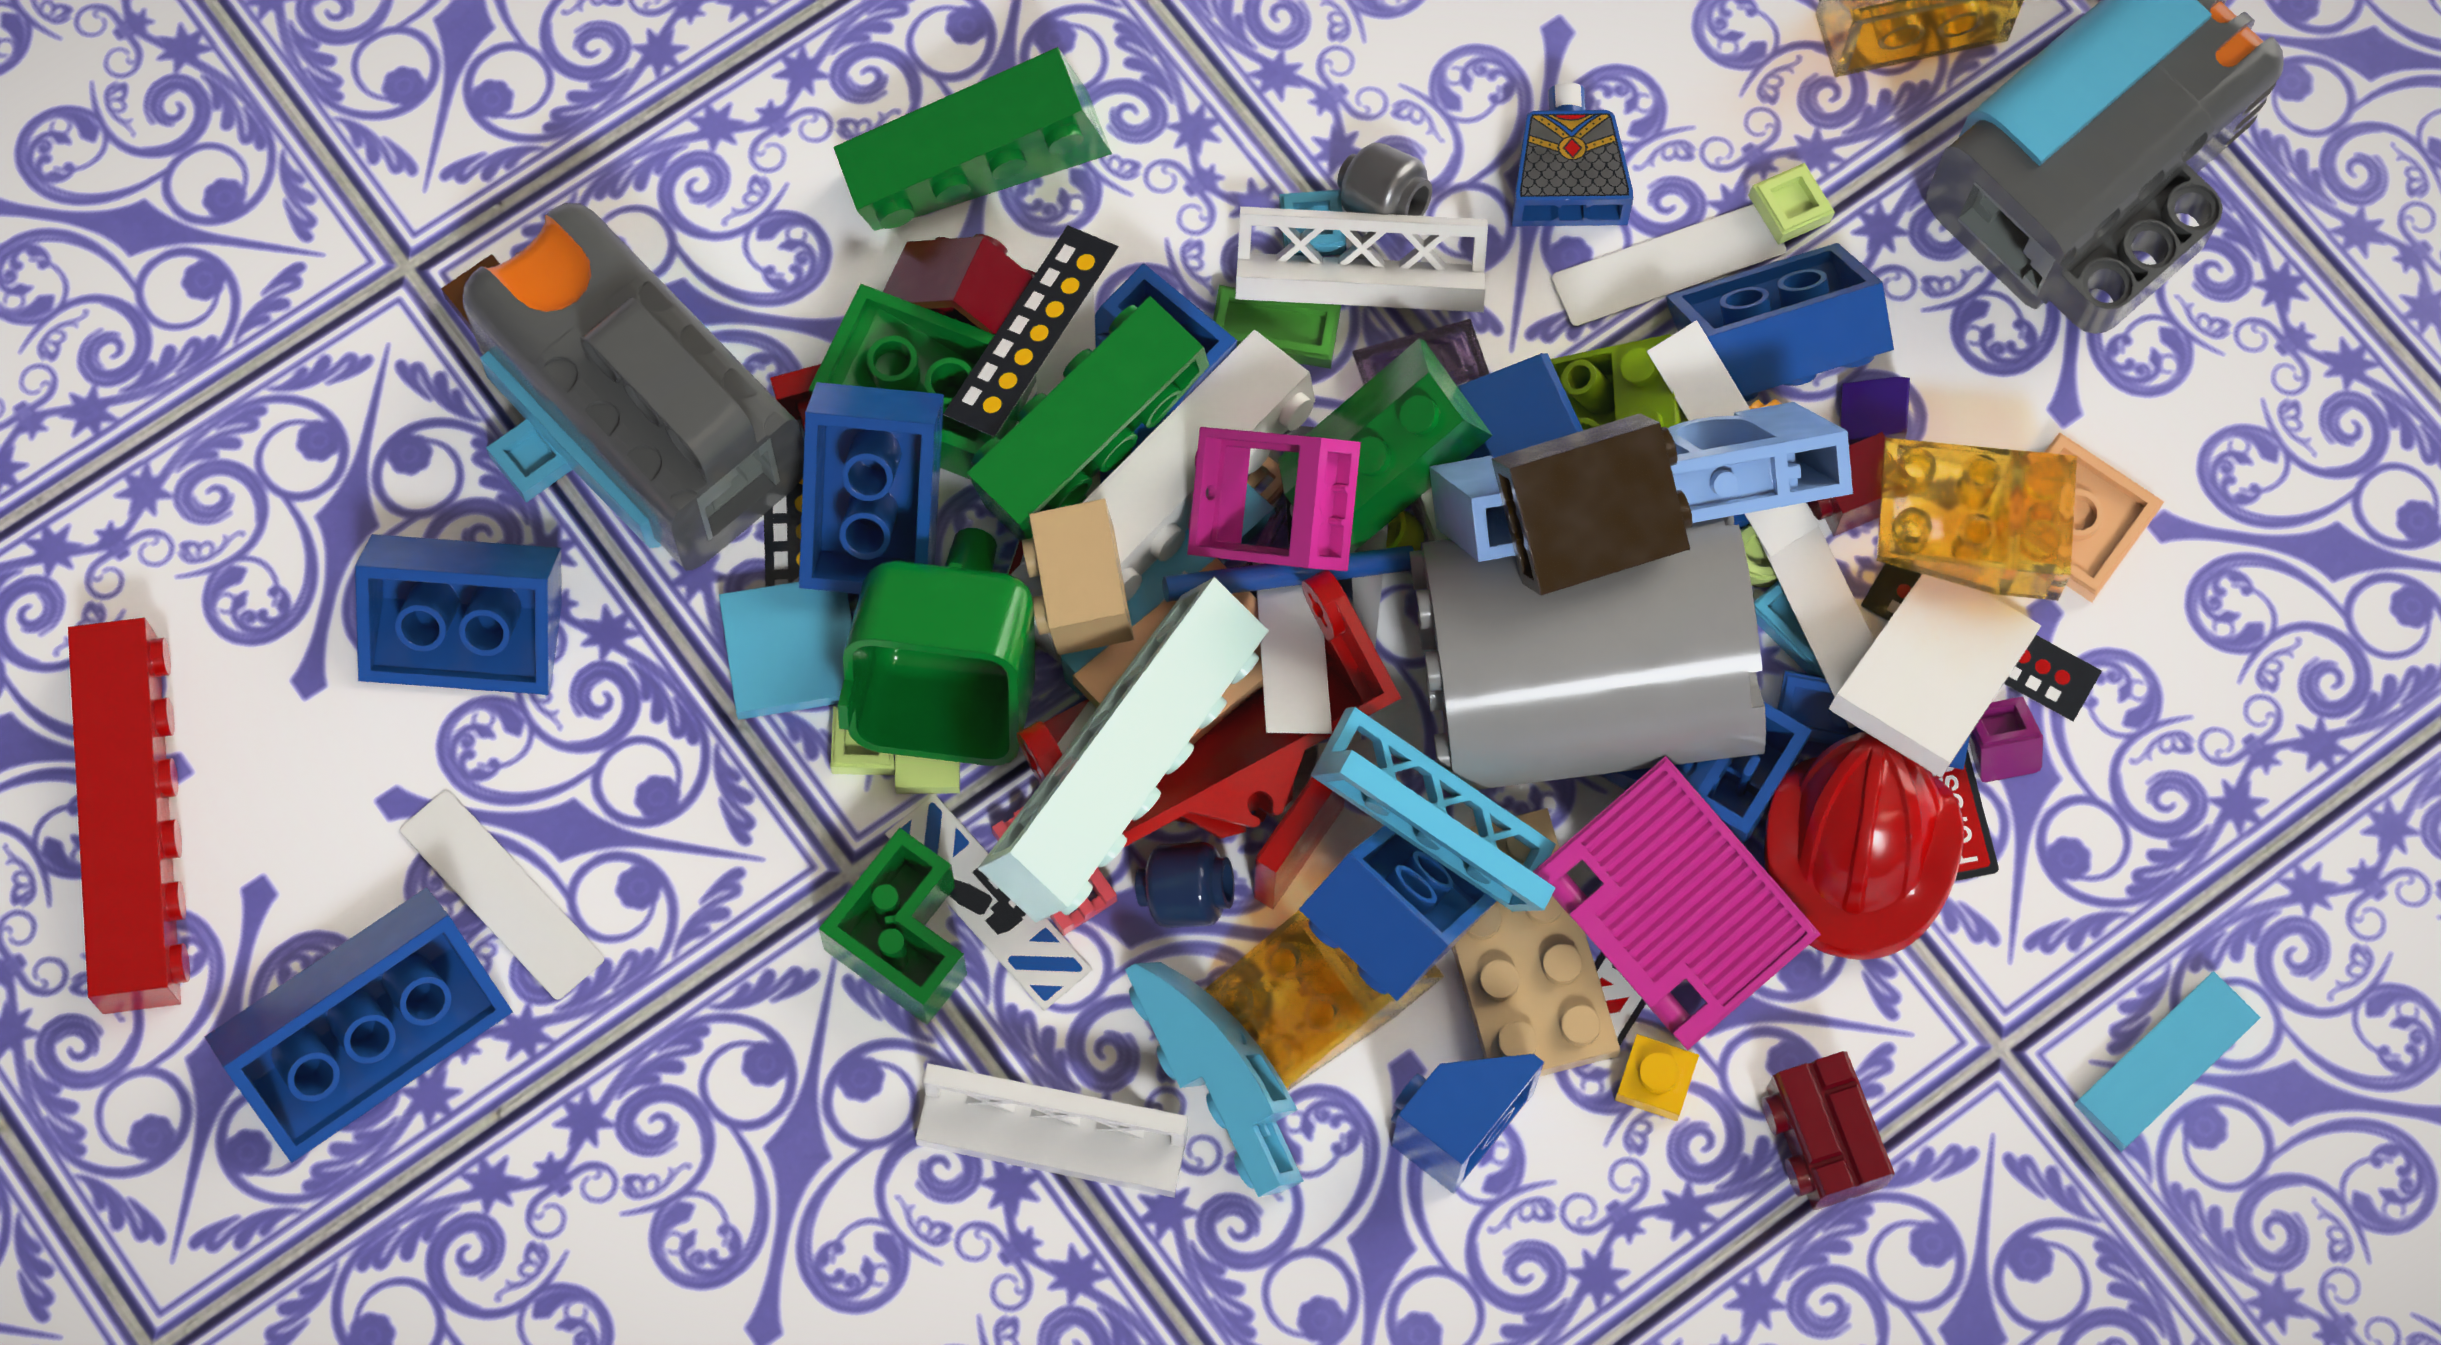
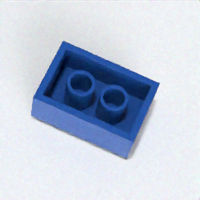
[799,382,944,594]

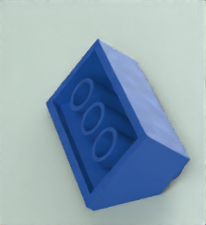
[204,887,513,1163]

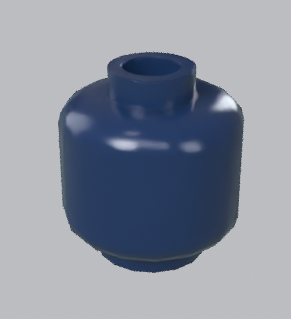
[1135,842,1235,928]

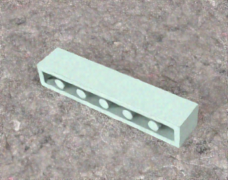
[978,577,1269,923]

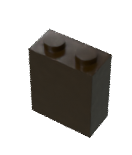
[1491,413,1693,596]

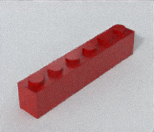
[68,617,190,1014]

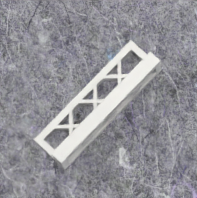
[1235,206,1488,312]
[915,1063,1188,1198]

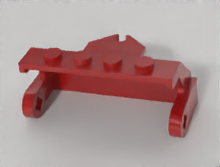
[1017,570,1401,848]

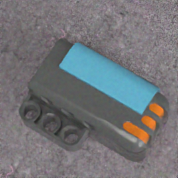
[1926,0,2284,334]

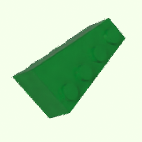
[833,47,1112,231]
[967,296,1210,543]

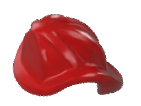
[1764,731,1964,960]

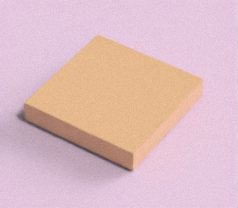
[1987,432,2164,603]

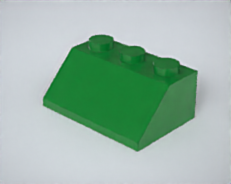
[1278,338,1493,553]

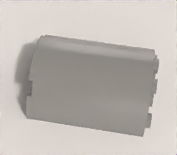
[1409,516,1766,790]

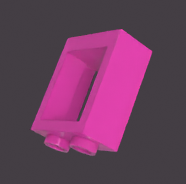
[1187,427,1361,571]

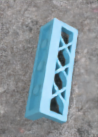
[1310,707,1556,912]

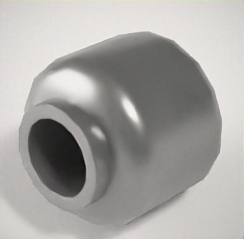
[1337,143,1432,216]

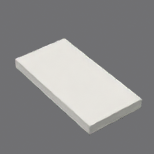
[1829,560,2041,778]

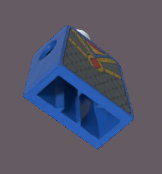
[1511,83,1634,227]

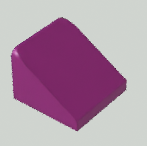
[1969,697,2043,782]

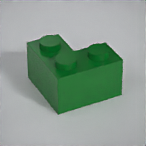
[819,827,967,1025]

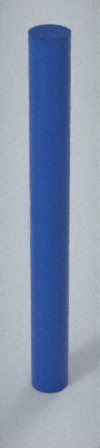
[1162,545,1414,602]

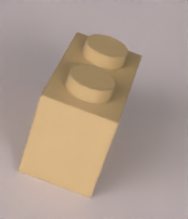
[1022,498,1134,655]

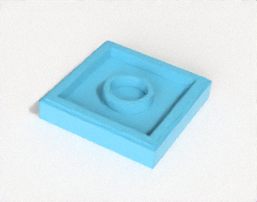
[719,582,852,720]

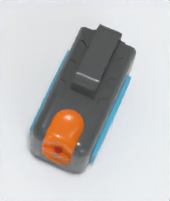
[462,203,804,571]

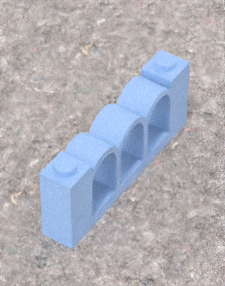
[1429,402,1853,562]

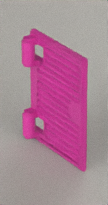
[1532,756,1821,1051]

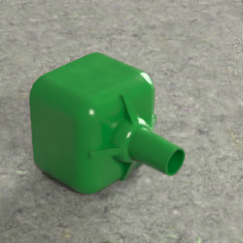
[838,528,1035,766]

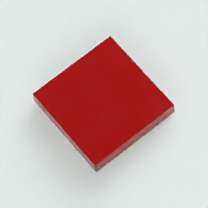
[1253,777,1345,910]

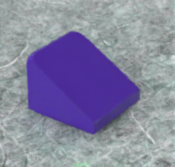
[1839,377,1910,450]

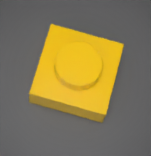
[1615,1034,1699,1121]

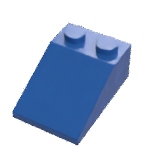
[1299,826,1496,1001]

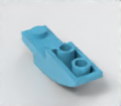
[1125,962,1304,1197]

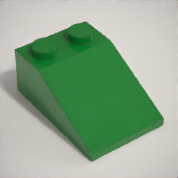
[809,284,1036,479]

